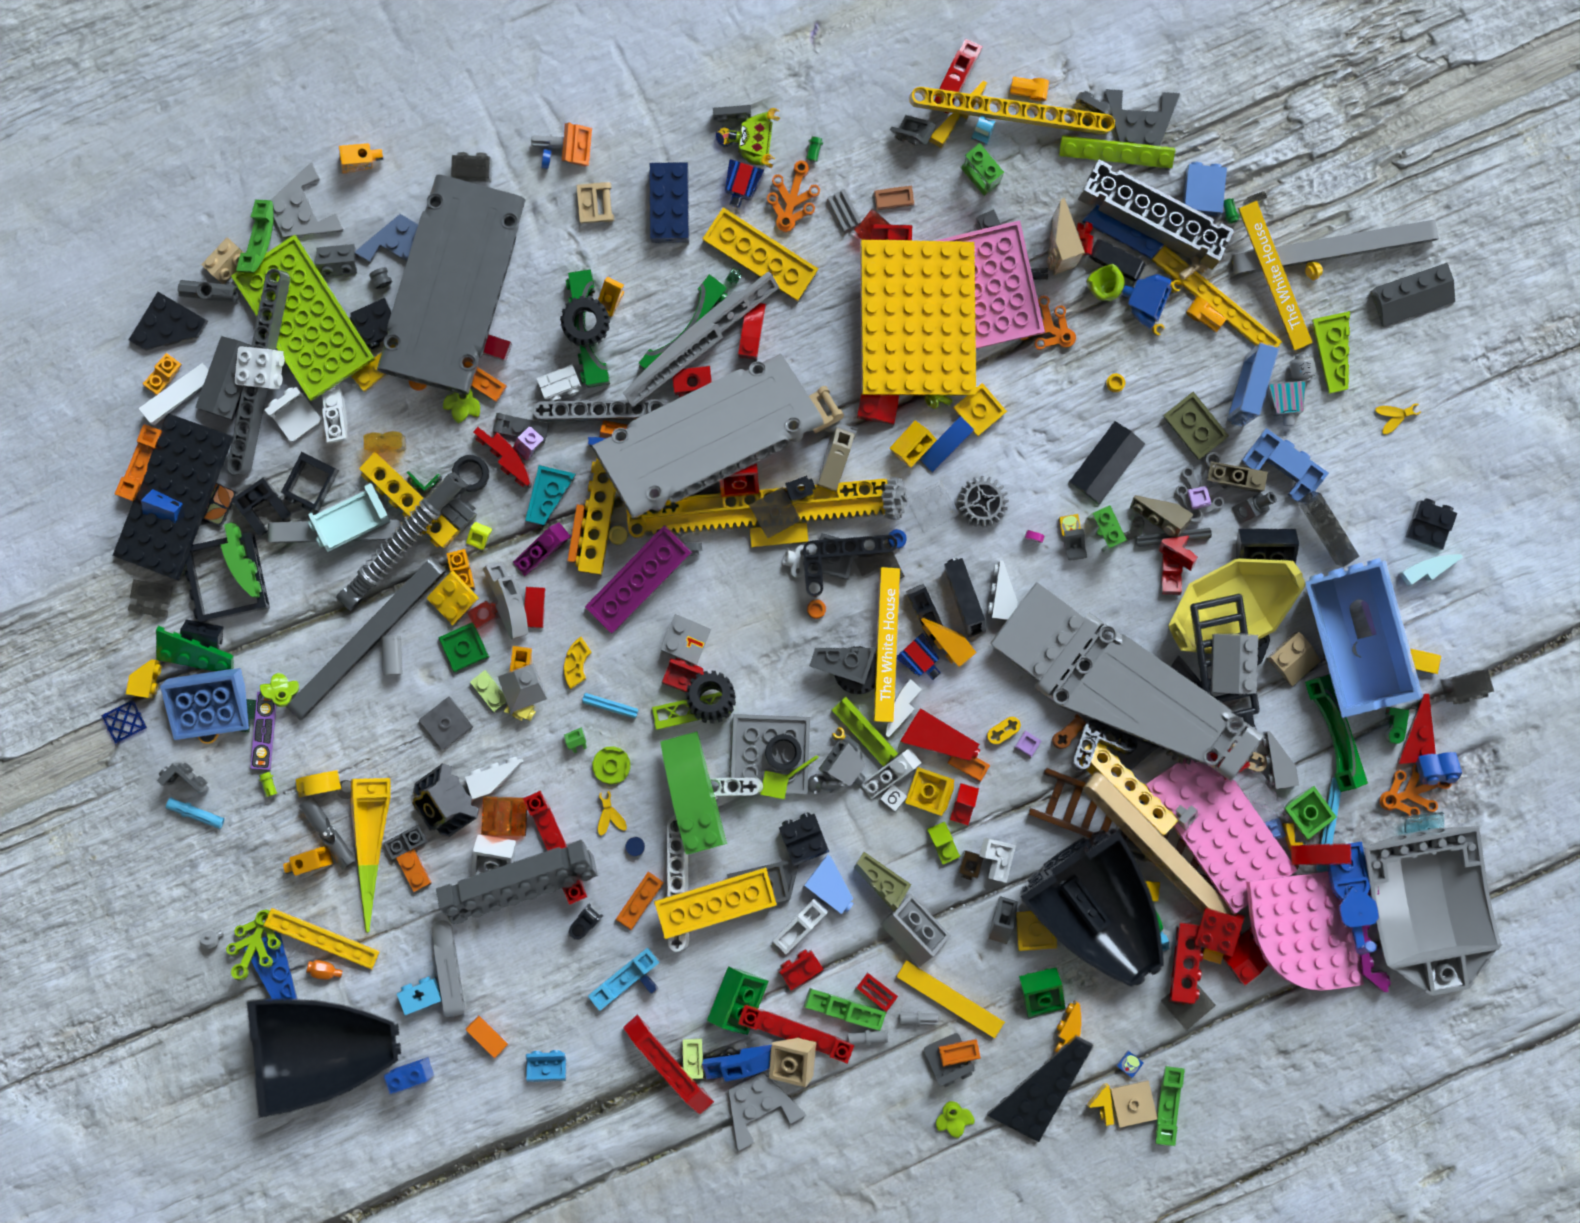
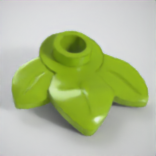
[443,389,481,423]
[260,673,299,707]
[936,1101,975,1138]

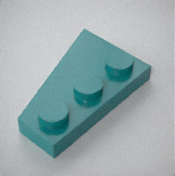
[525,465,576,526]

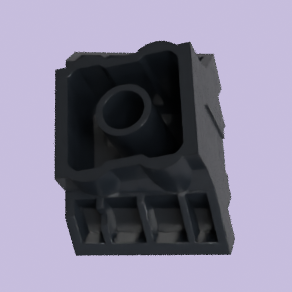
[412,763,479,837]

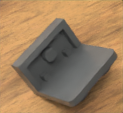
[156,762,209,792]
[924,1033,975,1087]

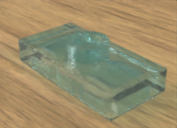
[1404,812,1444,834]

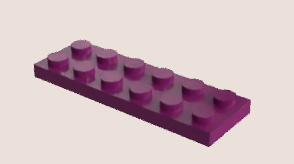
[585,525,692,634]

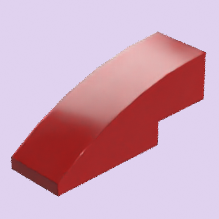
[1291,844,1351,865]

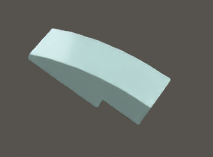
[1398,554,1463,586]

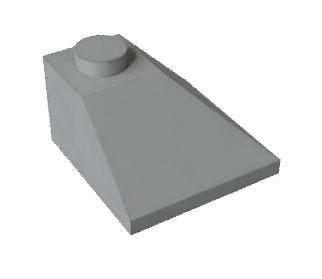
[497,663,547,712]

